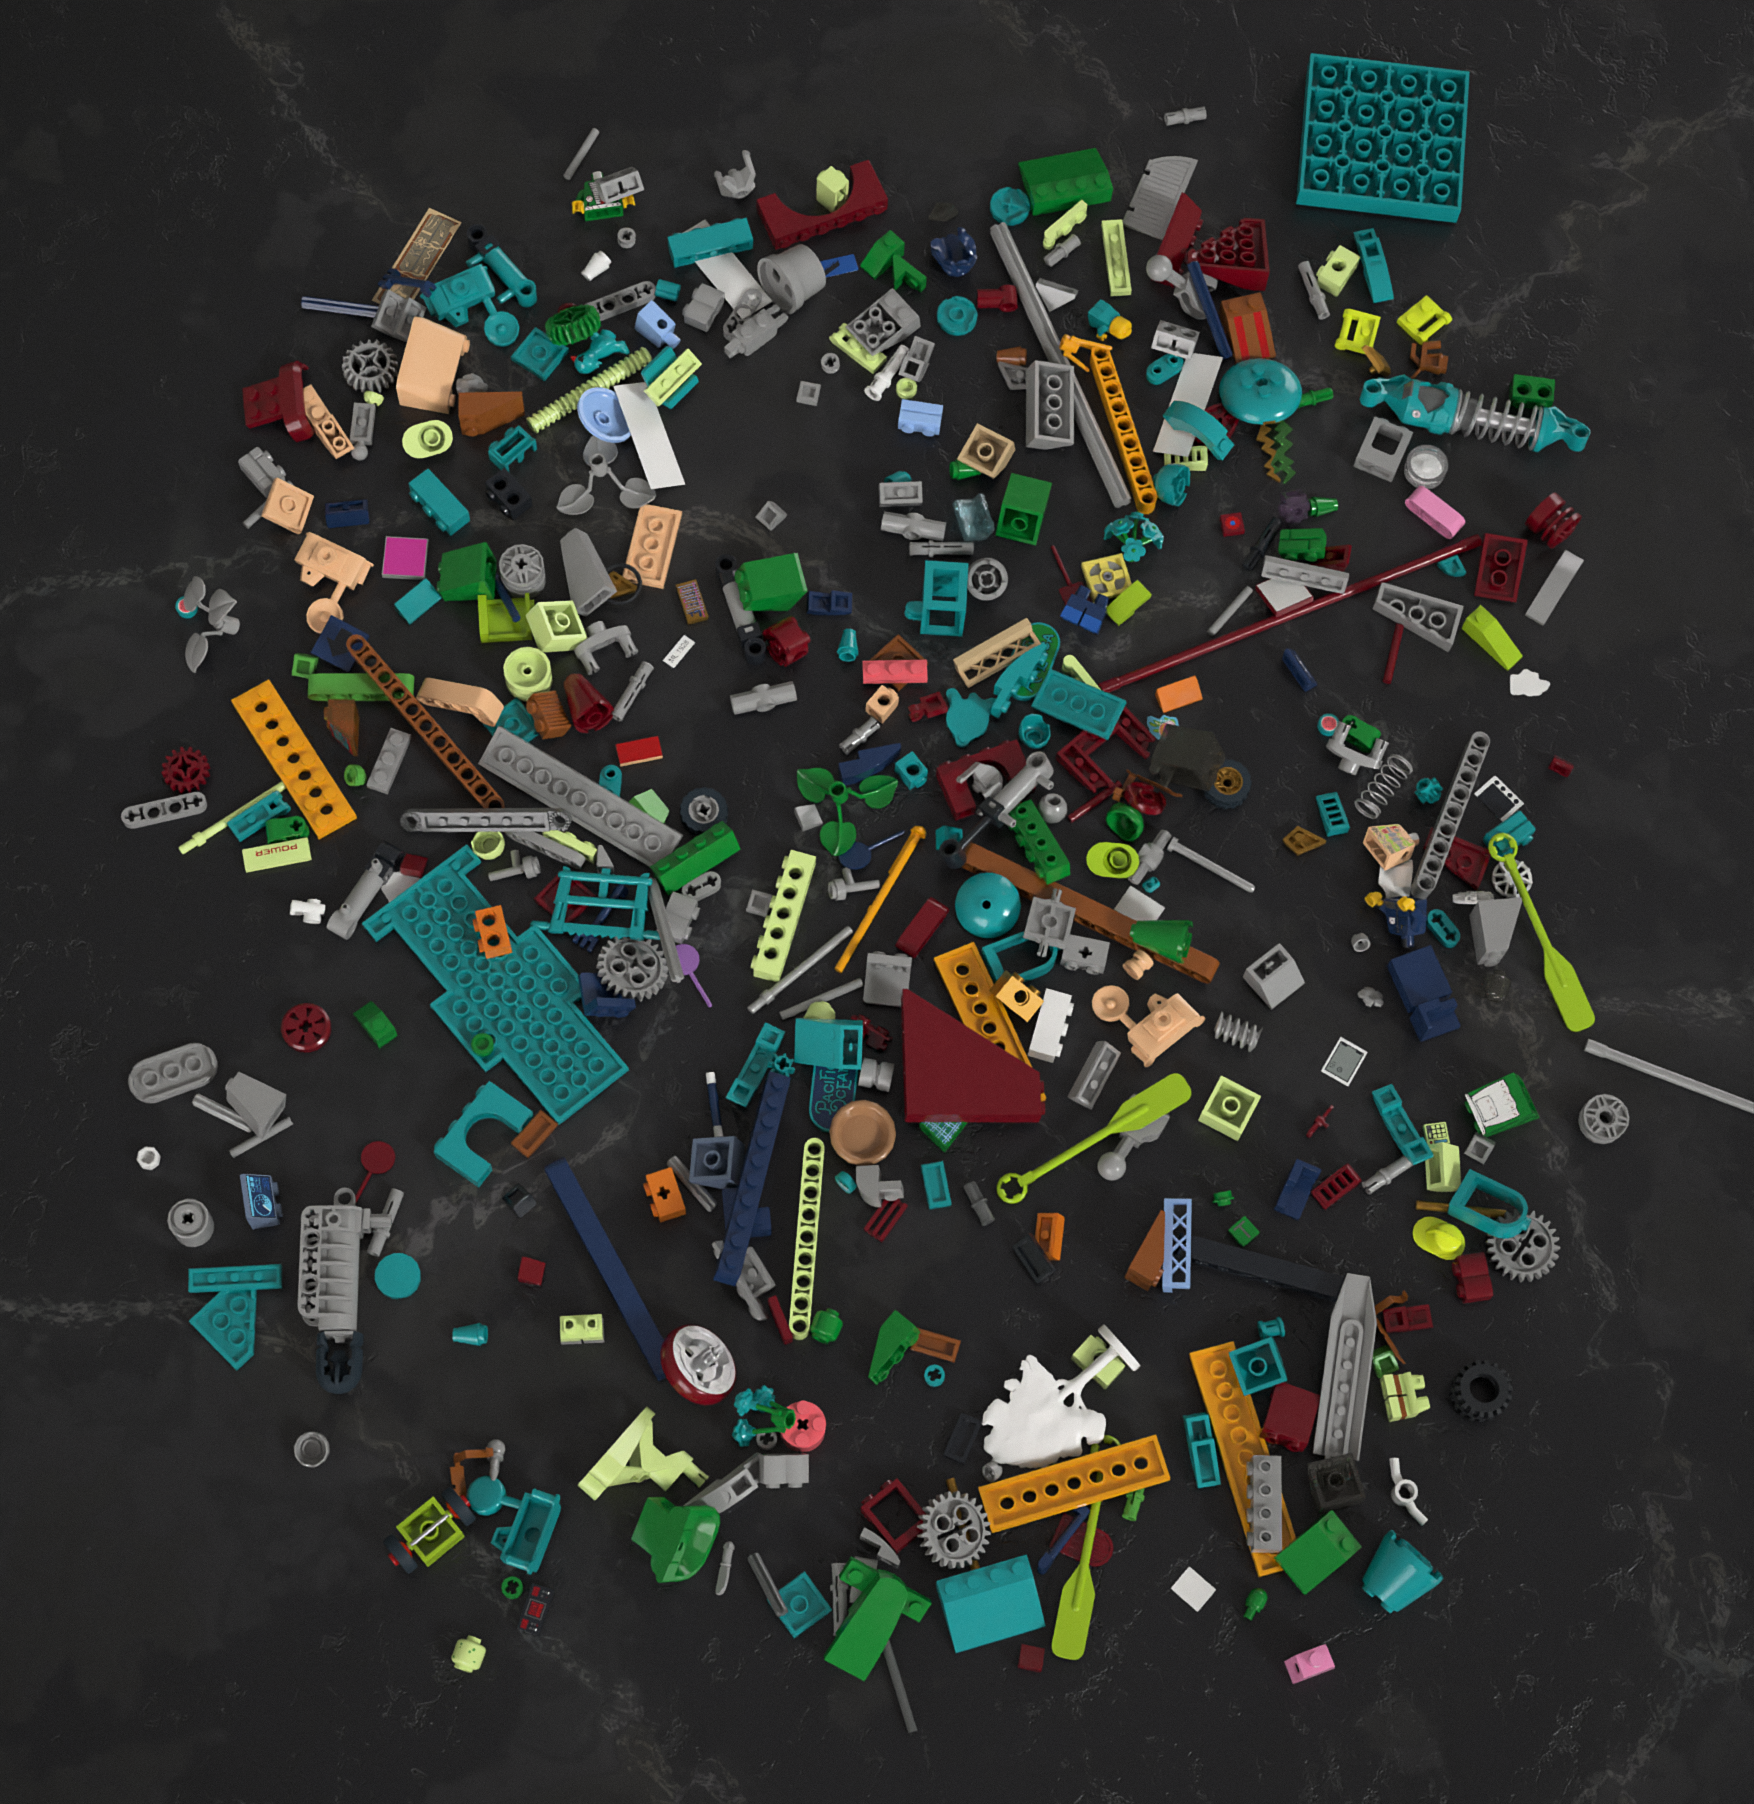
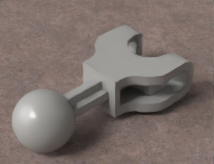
[1146,255,1217,320]
[1097,1094,1170,1181]

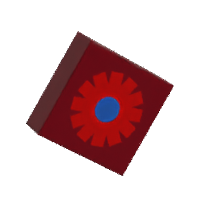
[1220,512,1245,537]

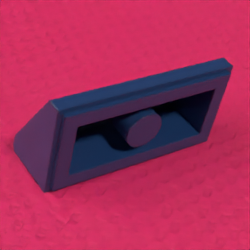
[325,499,369,528]
[1282,648,1317,692]

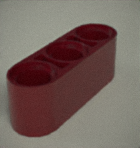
[895,897,949,959]

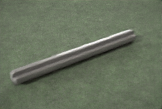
[648,877,684,983]

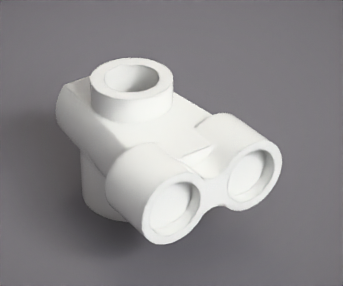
[290,899,325,924]

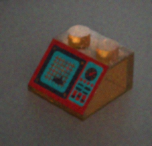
[324,699,360,756]

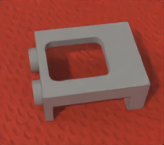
[1353,417,1413,482]

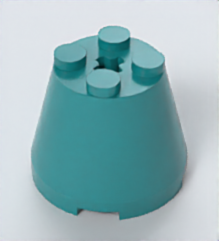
[1362,1529,1444,1613]

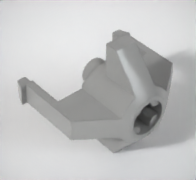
[714,150,756,198]
[956,762,1003,816]

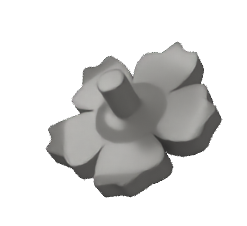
[1357,987,1384,1007]

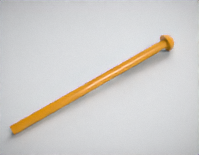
[834,826,926,973]

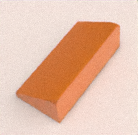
[1155,676,1203,713]
[1035,1213,1065,1261]

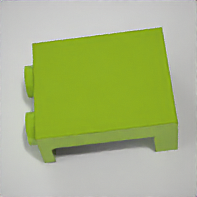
[478,593,535,643]

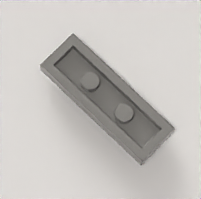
[366,728,412,795]

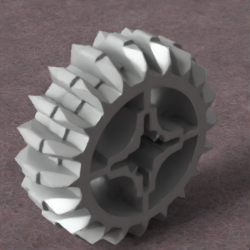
[342,339,399,394]

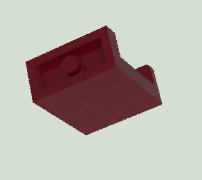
[1259,1382,1320,1452]

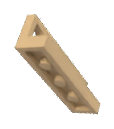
[953,618,1041,688]

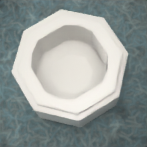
[137,1147,161,1170]

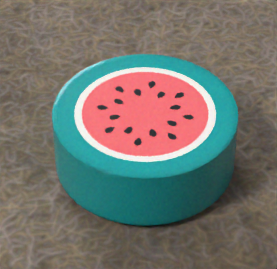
[175,596,198,618]
[1317,714,1339,736]

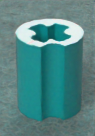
[655,279,681,302]

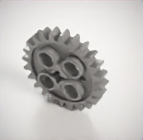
[596,936,668,1002]
[1485,1209,1560,1282]
[917,1491,991,1569]

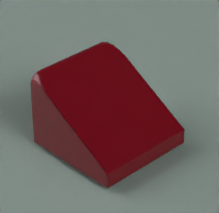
[1548,755,1574,777]
[400,854,428,878]
[518,1256,546,1286]
[1017,1644,1045,1672]

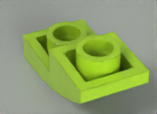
[1106,580,1152,626]

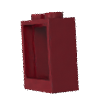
[860,1478,926,1554]

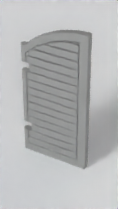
[1122,156,1198,240]

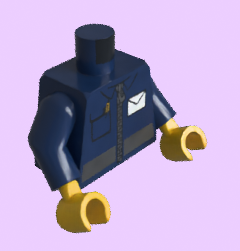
[1365,892,1427,947]

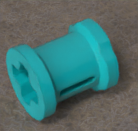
[1257,1316,1285,1340]

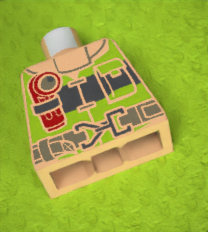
[1363,824,1419,870]

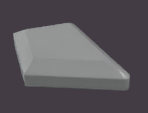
[998,361,1027,390]

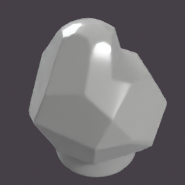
[456,373,488,395]

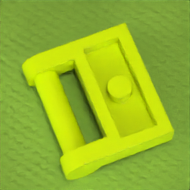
[1396,295,1452,345]
[1335,309,1381,354]

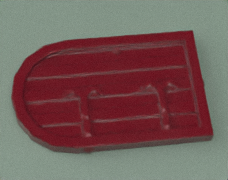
[1049,1513,1113,1567]

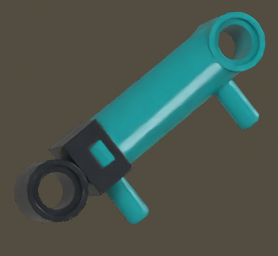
[466,224,537,307]

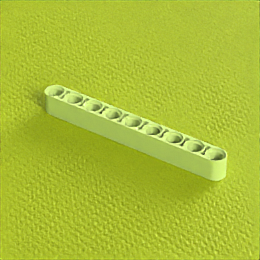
[789,1138,824,1340]

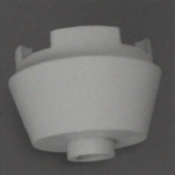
[967,558,1008,600]

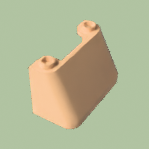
[396,316,470,414]

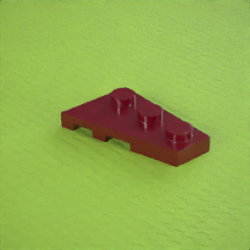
[1423,827,1491,891]

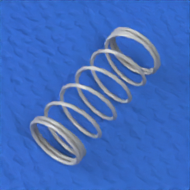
[1354,754,1413,819]

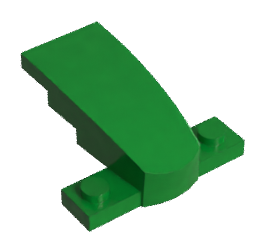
[824,1556,932,1681]

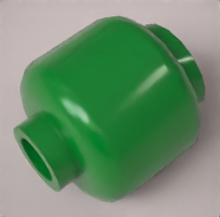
[809,1308,843,1344]

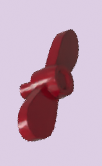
[1306,1105,1334,1138]

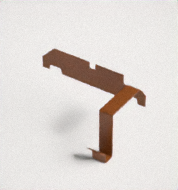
[1112,769,1182,802]
[1375,1290,1408,1364]
[450,1447,494,1499]

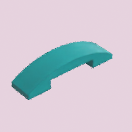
[726,1022,785,1108]
[1372,1084,1434,1165]

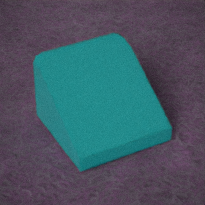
[936,825,963,850]

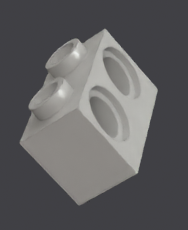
[594,167,644,204]
[1151,320,1200,360]

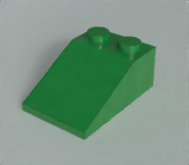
[1274,1510,1362,1595]

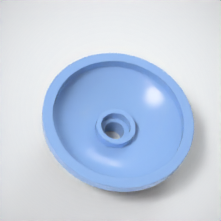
[577,387,631,443]

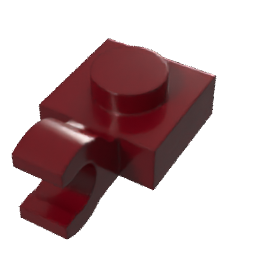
[908,692,948,722]

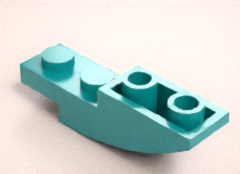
[1354,228,1394,303]
[991,643,1048,718]

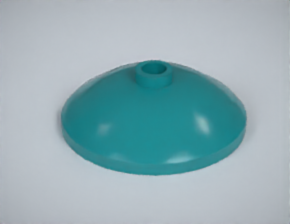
[955,873,1021,938]

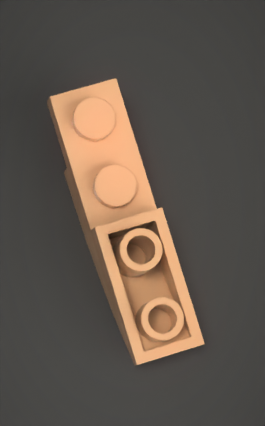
[303,385,354,459]

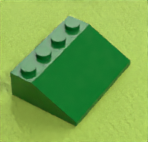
[1018,148,1113,216]

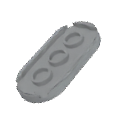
[128,1043,218,1103]

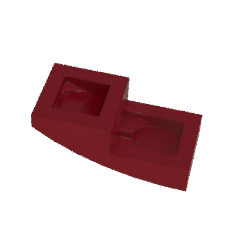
[1383,1304,1433,1333]

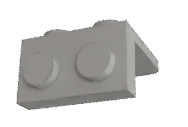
[863,951,912,1007]

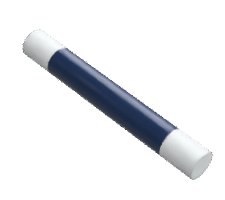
[706,1072,723,1137]

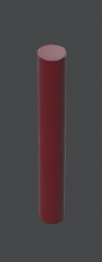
[1383,624,1404,684]
[1067,780,1123,823]

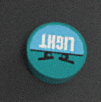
[835,1171,856,1194]

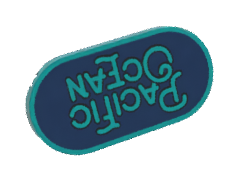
[809,1065,858,1133]

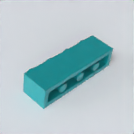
[668,218,753,268]

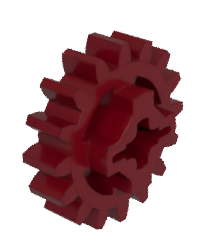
[162,747,210,794]

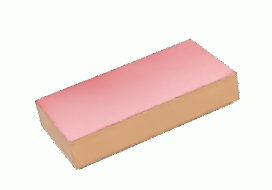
[616,736,663,767]

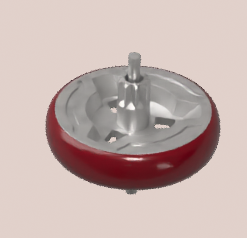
[660,1324,736,1405]

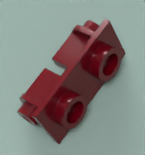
[851,1014,893,1052]

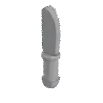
[715,1541,734,1595]

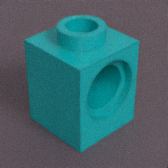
[894,751,928,790]

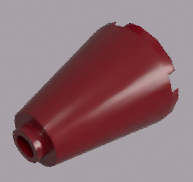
[564,674,614,733]

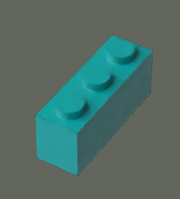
[409,469,470,536]

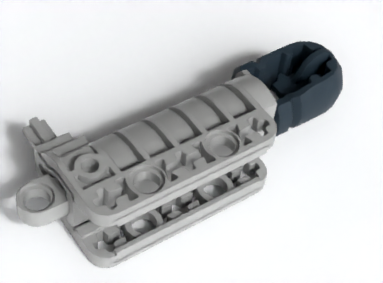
[298,1187,392,1394]

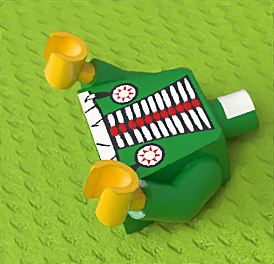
[572,171,635,221]

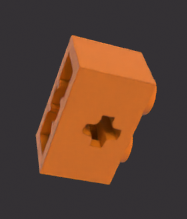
[643,1167,686,1223]

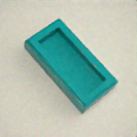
[921,1161,952,1210]

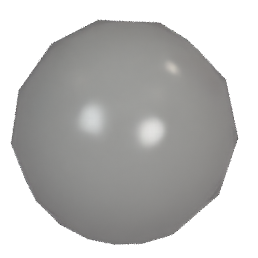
[1037,794,1067,823]

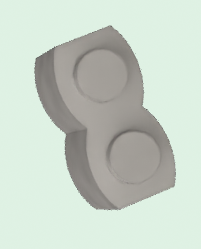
[682,283,725,332]
[657,891,700,944]
[759,1453,809,1488]

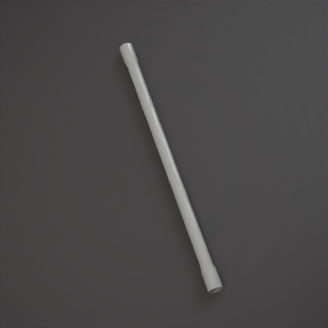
[1584,1039,1754,1114]

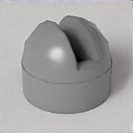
[1351,933,1370,952]
[982,1461,1002,1482]

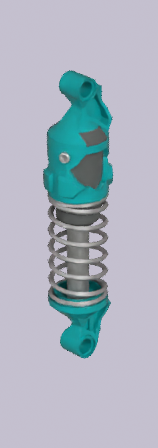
[1359,374,1590,452]

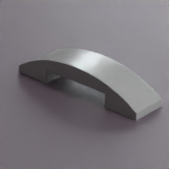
[1525,550,1584,626]

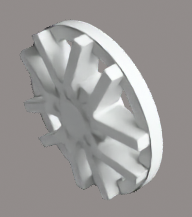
[1491,860,1533,898]
[1453,891,1494,904]

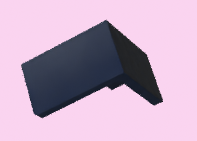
[1410,998,1460,1042]
[1274,1159,1322,1220]

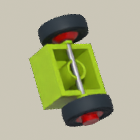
[383,1487,476,1574]

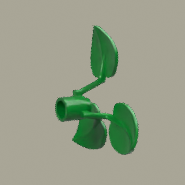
[797,768,898,856]

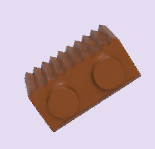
[526,690,571,740]

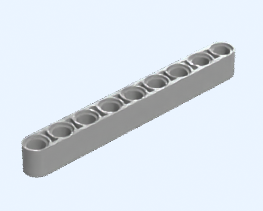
[1411,732,1490,899]

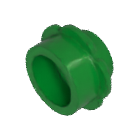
[1212,1190,1234,1207]

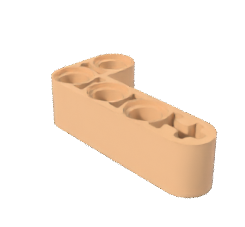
[416,678,504,727]

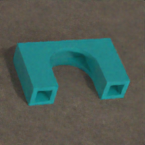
[434,1081,534,1188]

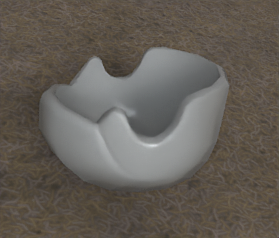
[294,1432,330,1467]

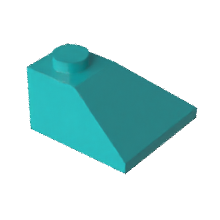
[1228,1337,1288,1396]

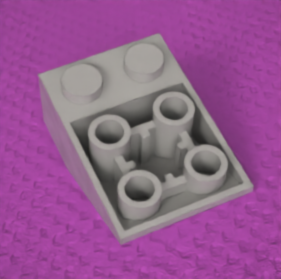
[845,288,921,356]

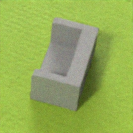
[878,481,923,507]

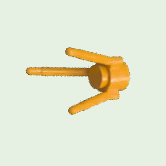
[1059,334,1112,372]

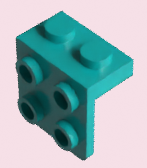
[641,346,699,409]

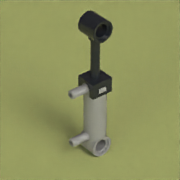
[939,751,1054,869]

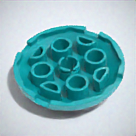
[1219,358,1302,424]

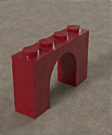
[936,739,1036,821]

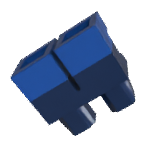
[1060,585,1109,635]

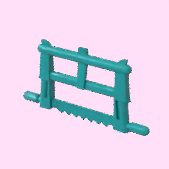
[530,866,660,941]

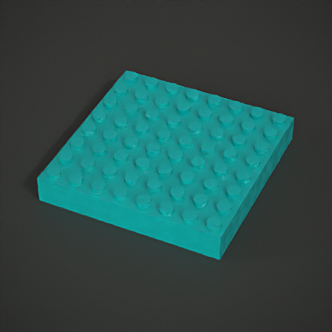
[1296,53,1470,223]

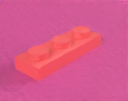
[862,660,928,684]

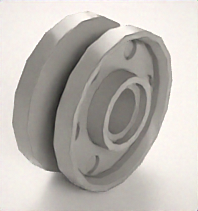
[1578,1094,1629,1144]

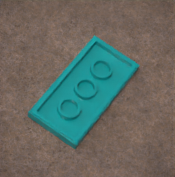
[1031,669,1127,740]

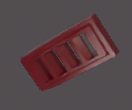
[1311,1163,1362,1210]

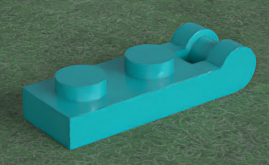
[227,791,291,842]

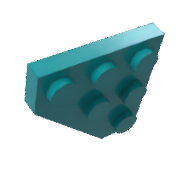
[189,1290,257,1371]

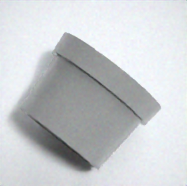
[757,244,826,314]

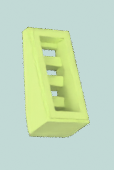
[1164,446,1208,471]

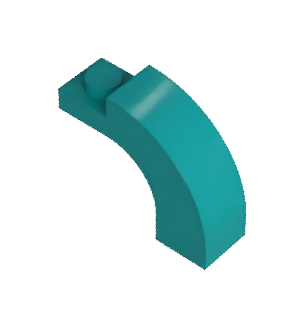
[1163,400,1234,460]

